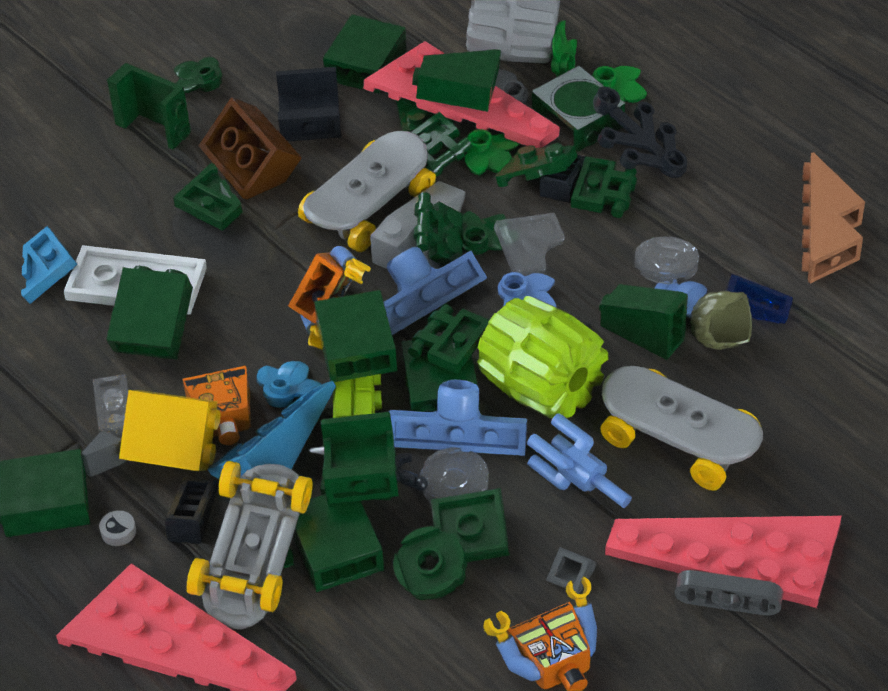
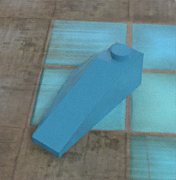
[208,381,336,480]

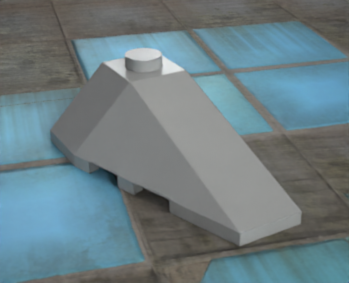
[370,181,466,269]

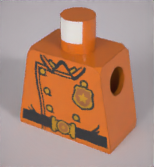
[183,366,251,445]

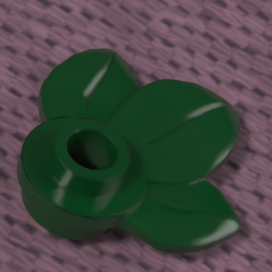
[174,57,223,93]
[462,211,519,255]

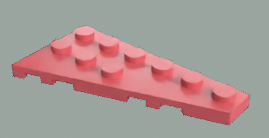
[363,41,560,148]
[605,516,842,608]
[56,564,297,691]

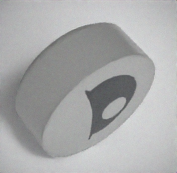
[99,511,136,546]

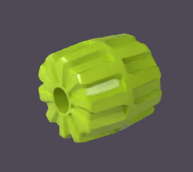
[477,296,609,418]

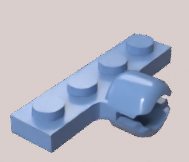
[384,247,487,335]
[389,380,527,456]

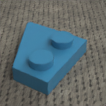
[21,226,78,304]

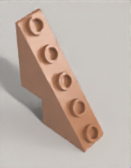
[802,152,865,284]

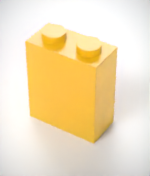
[119,390,221,471]

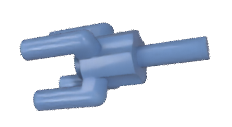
[527,413,632,508]

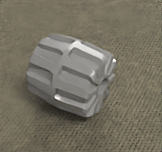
[466,0,560,63]

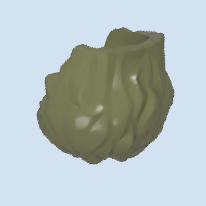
[690,290,752,350]

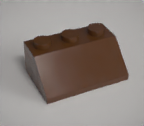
[199,97,302,200]

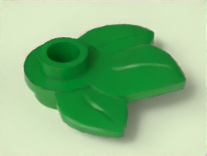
[551,20,577,77]
[591,66,647,103]
[465,129,520,175]

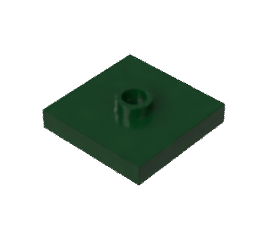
[431,488,510,562]

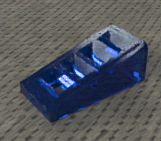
[724,274,793,324]

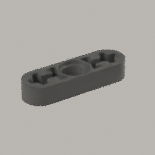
[675,570,783,616]

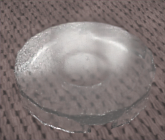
[634,236,699,284]
[419,447,489,502]

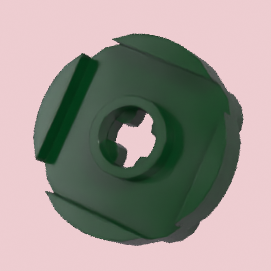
[393,526,467,600]

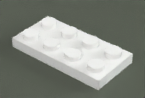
[64,245,207,315]

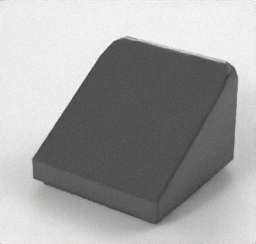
[81,430,127,477]
[546,547,597,594]

